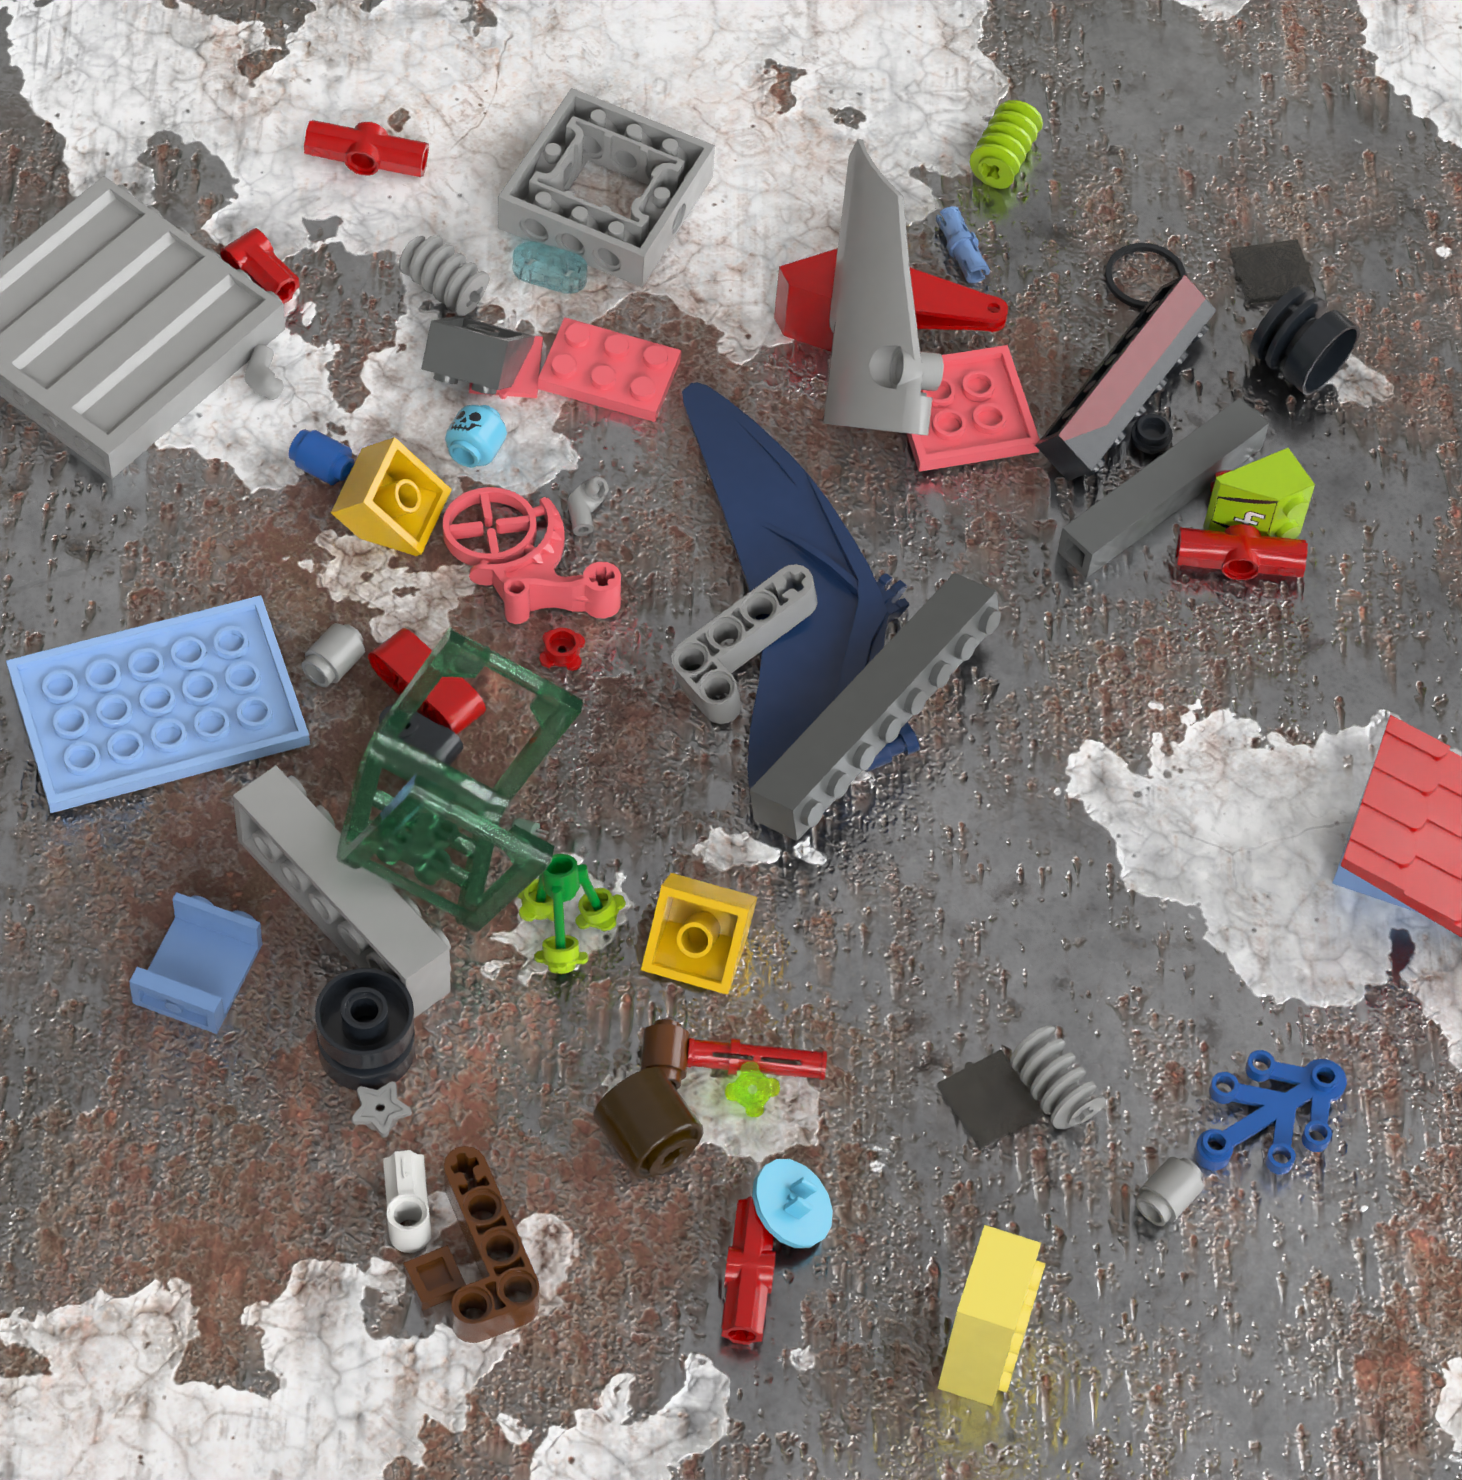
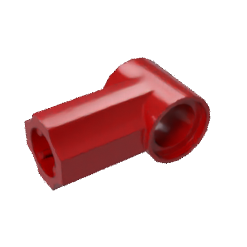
[220,228,300,304]

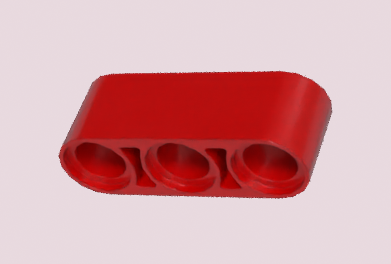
[368,628,486,735]

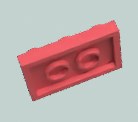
[538,317,681,422]

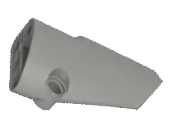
[823,139,944,436]

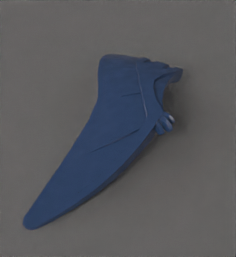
[682,382,920,792]

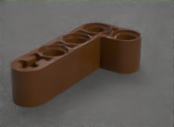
[444,1146,540,1343]

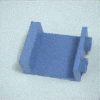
[129,892,263,1034]

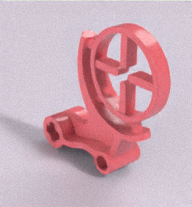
[443,487,621,624]

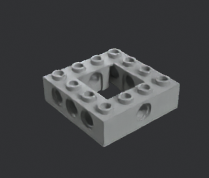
[498,88,715,288]

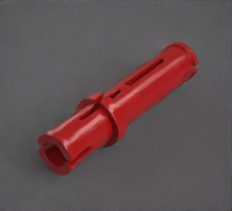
[687,1038,827,1080]

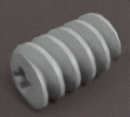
[399,235,490,317]
[1010,1026,1107,1129]

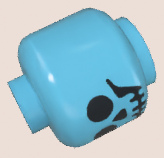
[445,405,507,468]

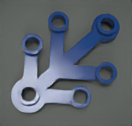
[1194,1050,1347,1175]

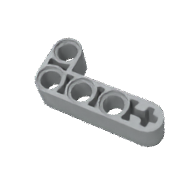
[671,564,818,724]

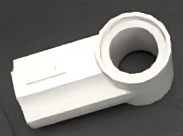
[383,1150,431,1253]

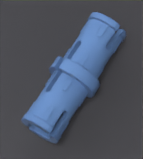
[936,206,990,283]

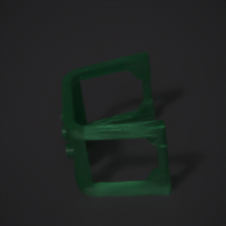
[336,627,583,932]

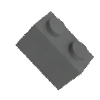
[421,316,535,395]

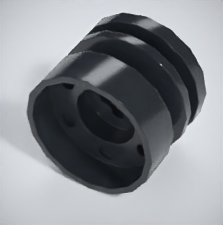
[1250,285,1360,395]

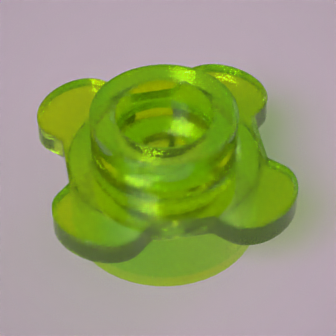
[725,1062,780,1117]

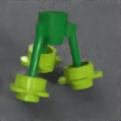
[517,854,626,974]

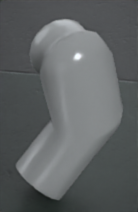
[244,345,284,400]
[567,476,609,536]

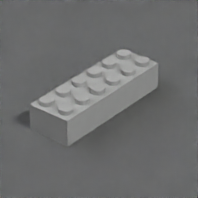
[233,765,451,1018]

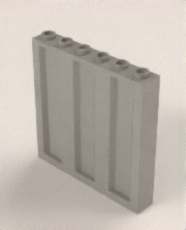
[0,176,285,479]

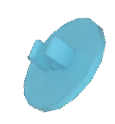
[752,1159,833,1248]

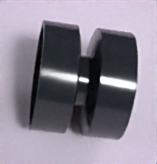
[315,968,415,1091]

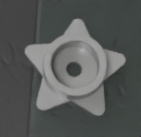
[351,1081,412,1137]

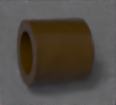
[593,1067,704,1179]

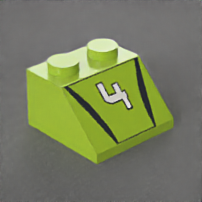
[1203,448,1315,539]

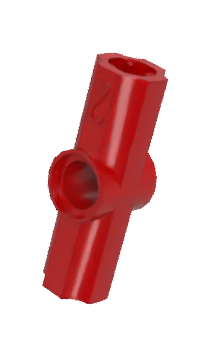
[304,120,429,177]
[1175,524,1308,580]
[721,1196,776,1345]

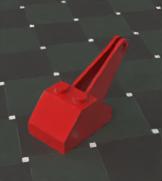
[774,248,1008,352]

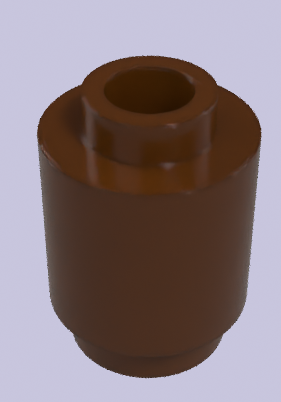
[640,1019,690,1090]

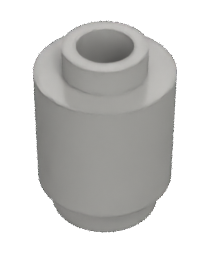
[301,623,365,687]
[1135,1157,1204,1226]

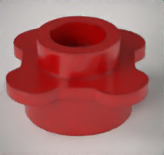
[539,627,585,671]

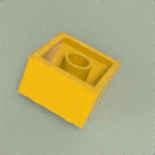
[331,437,452,556]
[641,873,757,995]

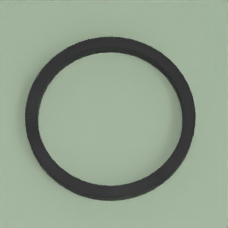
[1105,243,1186,309]

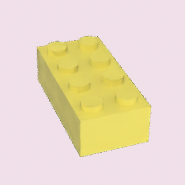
[937,1225,1046,1407]

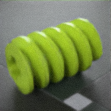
[969,100,1043,189]

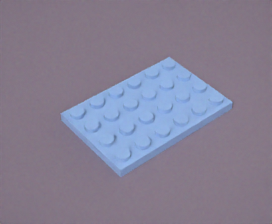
[6,595,310,813]

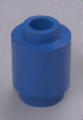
[289,429,354,485]

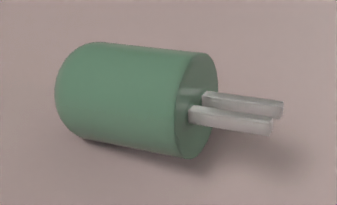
[511,818,549,840]

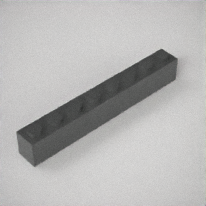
[749,573,1001,841]

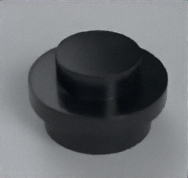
[1131,414,1173,454]

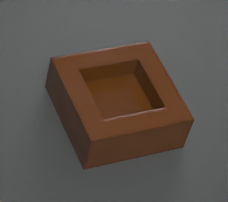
[403,1245,466,1311]

